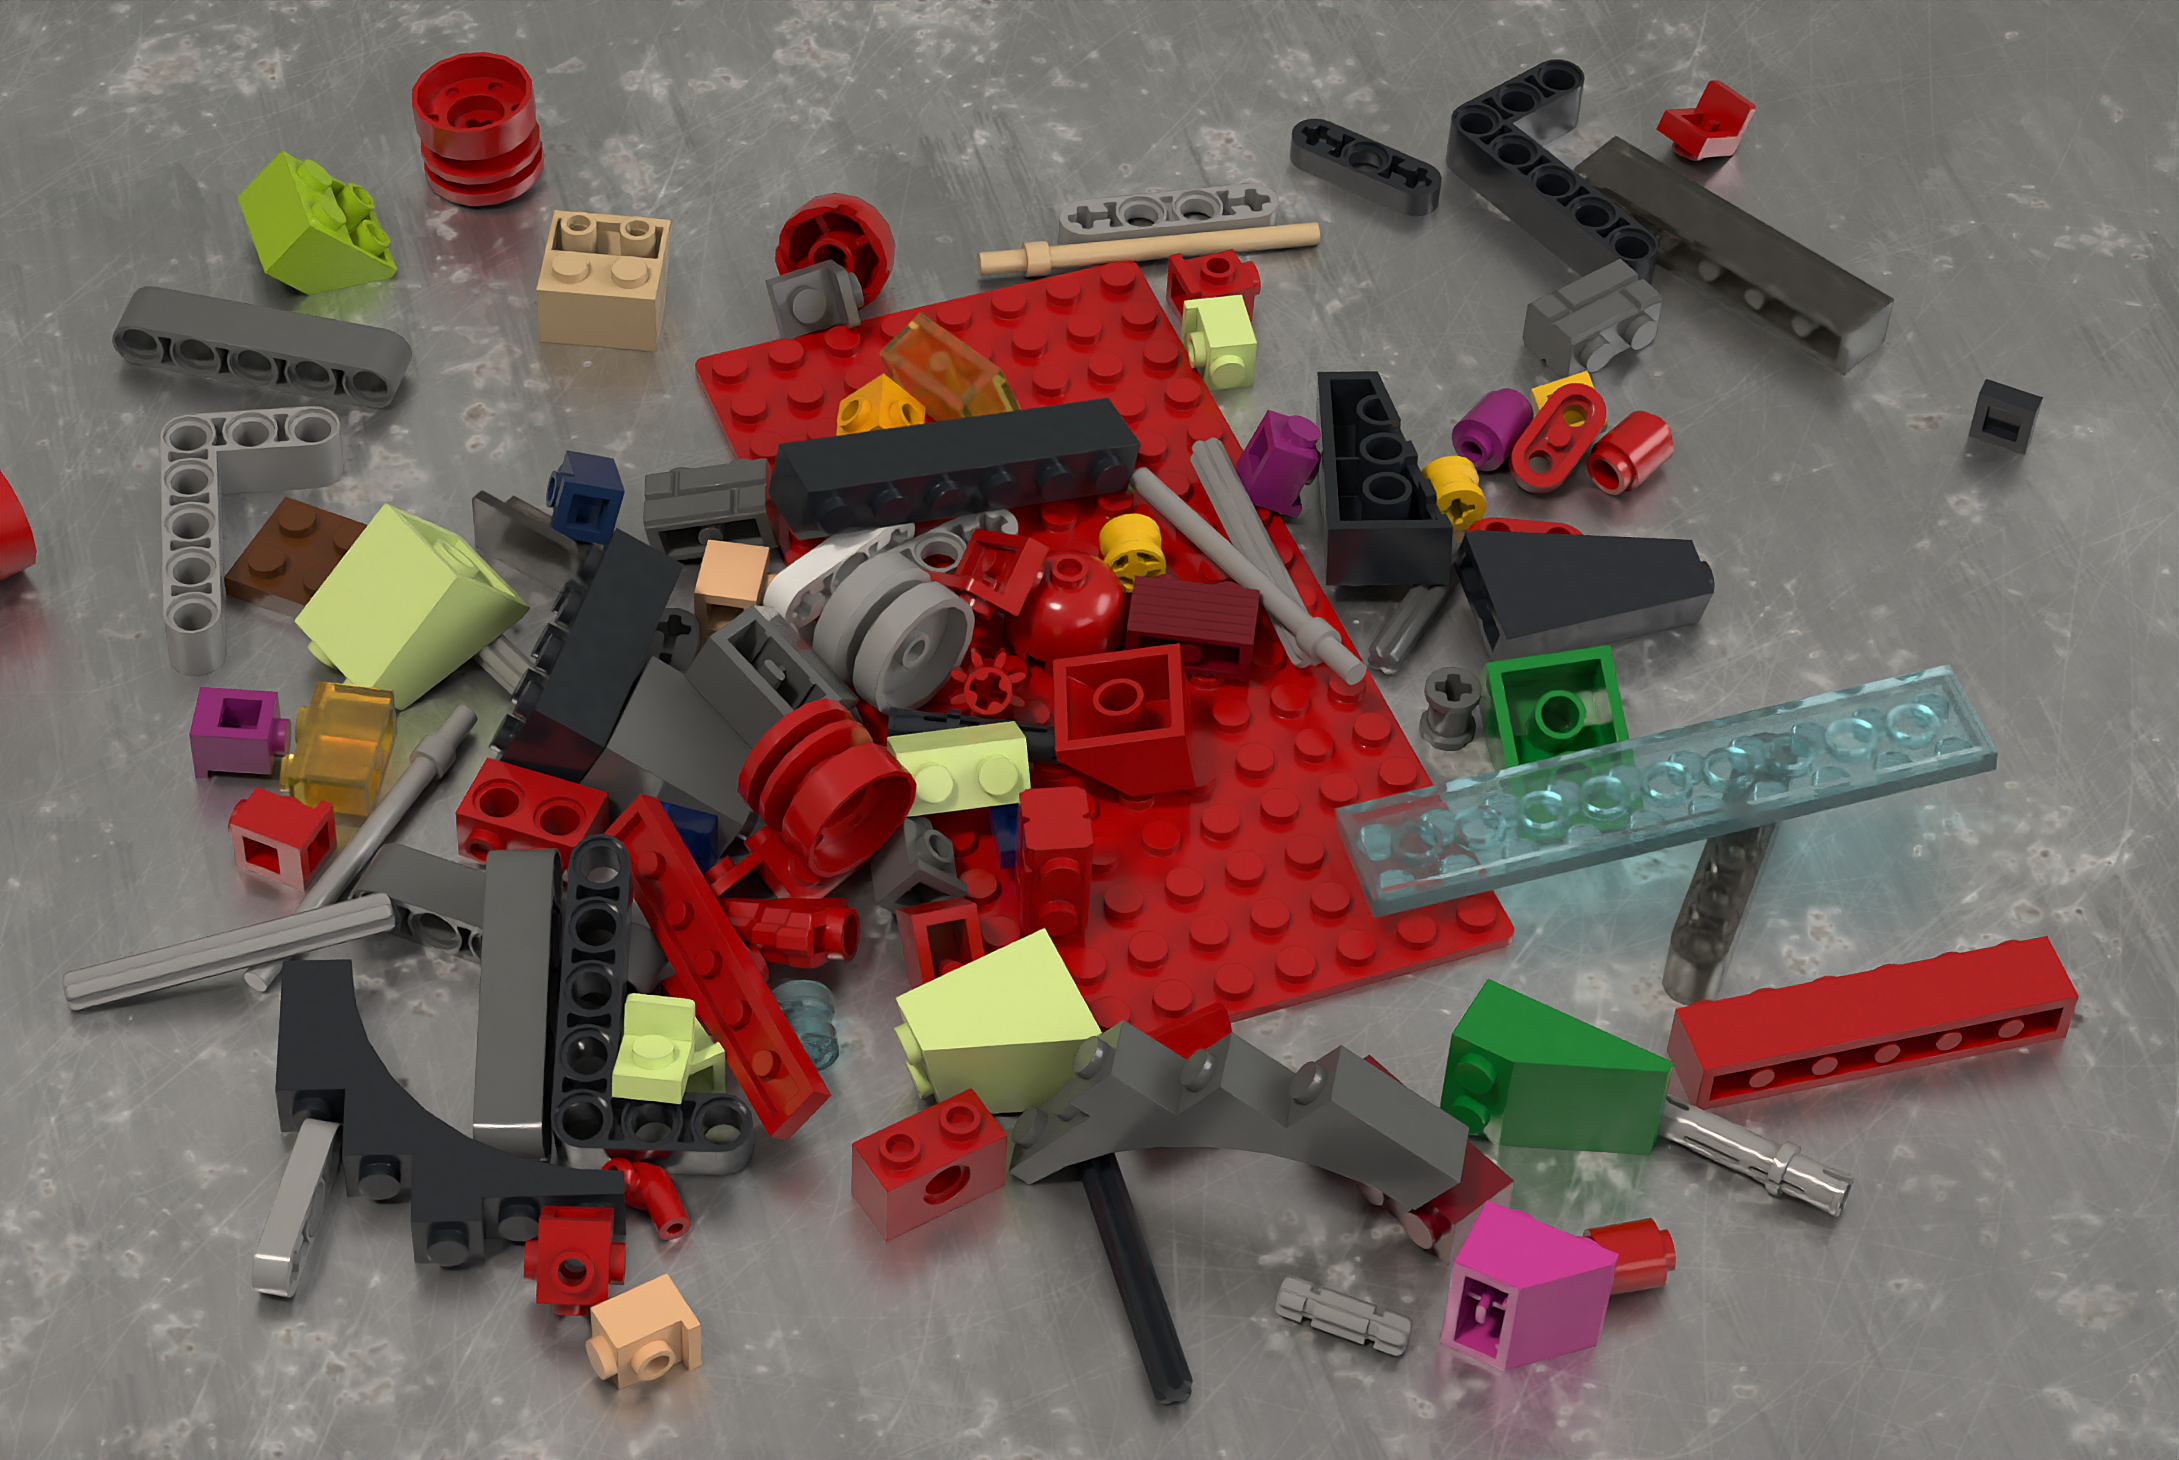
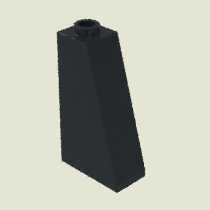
[1453,530,1715,662]

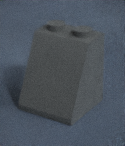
[578,656,760,858]

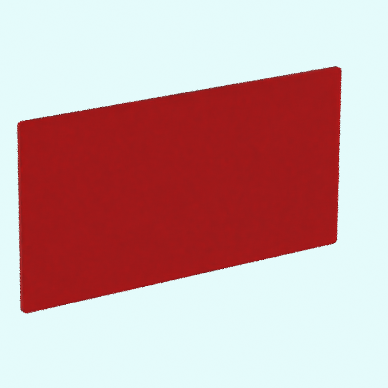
[695,261,1514,1034]

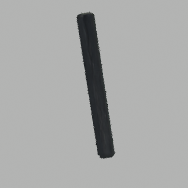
[1076,1153,1193,1405]

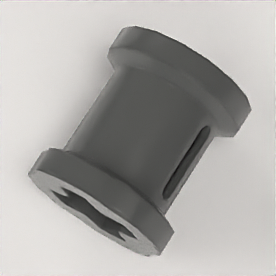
[1419,667,1482,751]

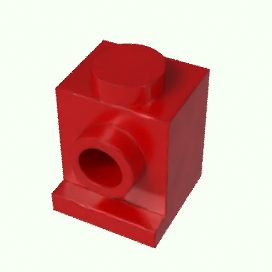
[1166,249,1261,325]
[228,787,338,892]

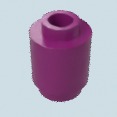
[1452,388,1534,471]

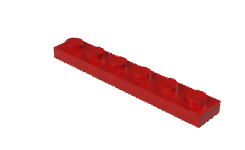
[604,793,832,1140]

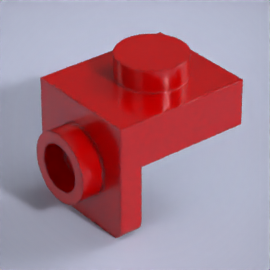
[1656,80,1756,161]

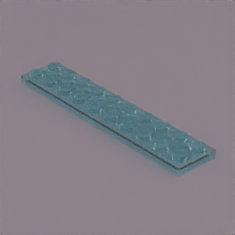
[1335,664,1998,918]

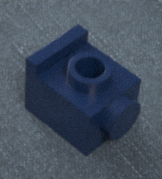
[546,450,625,545]

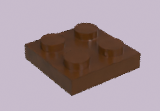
[224,496,368,619]

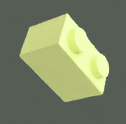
[887,721,1031,817]

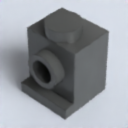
[870,816,968,914]

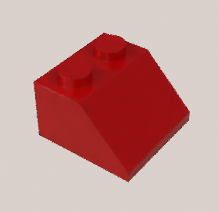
[1053,643,1196,797]

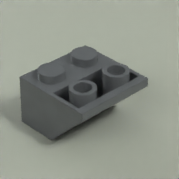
[684,605,860,749]

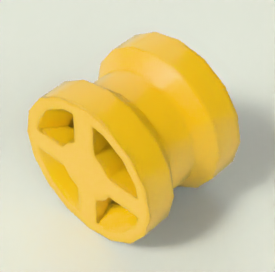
[1421,455,1487,532]
[1099,514,1166,592]

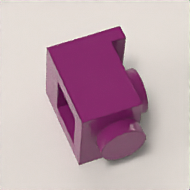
[1236,410,1321,518]
[189,687,291,779]

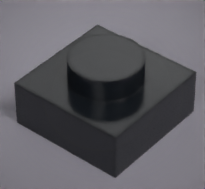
[1968,379,2043,455]

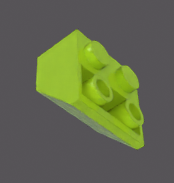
[237,150,398,295]

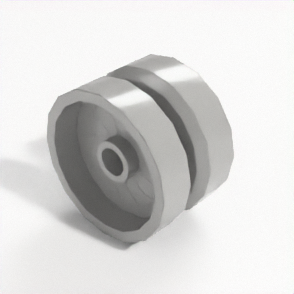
[812,551,975,716]

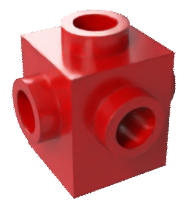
[524,1206,626,1316]

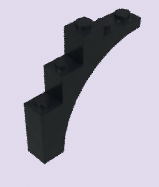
[275,959,626,1266]

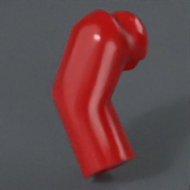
[601,1157,691,1240]

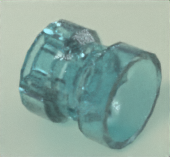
[771,980,839,1072]

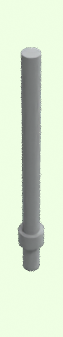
[1130,467,1366,685]
[244,705,478,991]

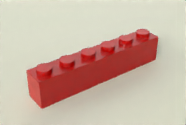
[1667,936,2079,1110]

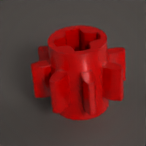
[950,647,1026,719]

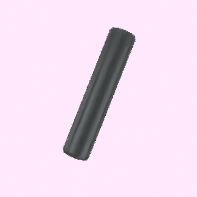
[1368,538,1461,675]

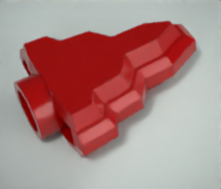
[717,897,860,969]

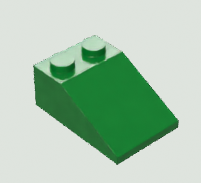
[1477,645,1647,850]
[1440,979,1674,1155]

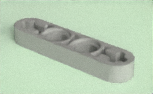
[1058,183,1279,245]

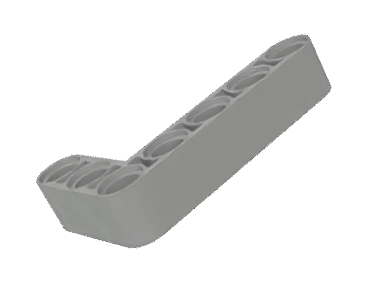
[160,406,344,677]

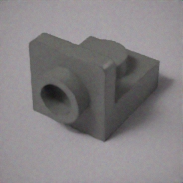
[765,259,864,339]

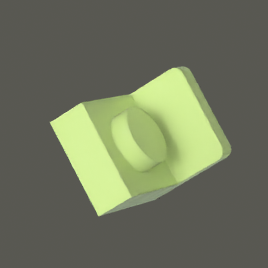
[612,993,696,1104]

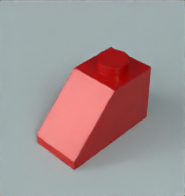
[895,897,985,990]

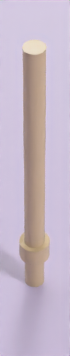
[977,222,1320,277]

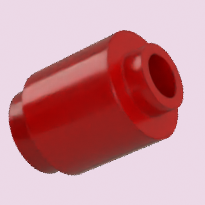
[1586,410,1674,495]
[1583,1218,1676,1296]

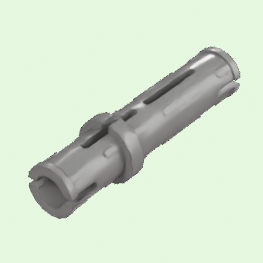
[1658,1093,1855,1217]

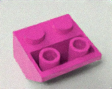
[1439,1200,1619,1371]

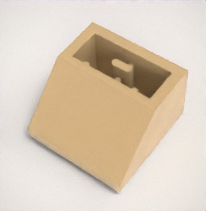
[536,210,671,352]

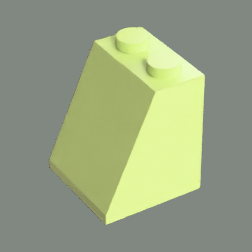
[294,503,530,711]
[893,928,1102,1114]

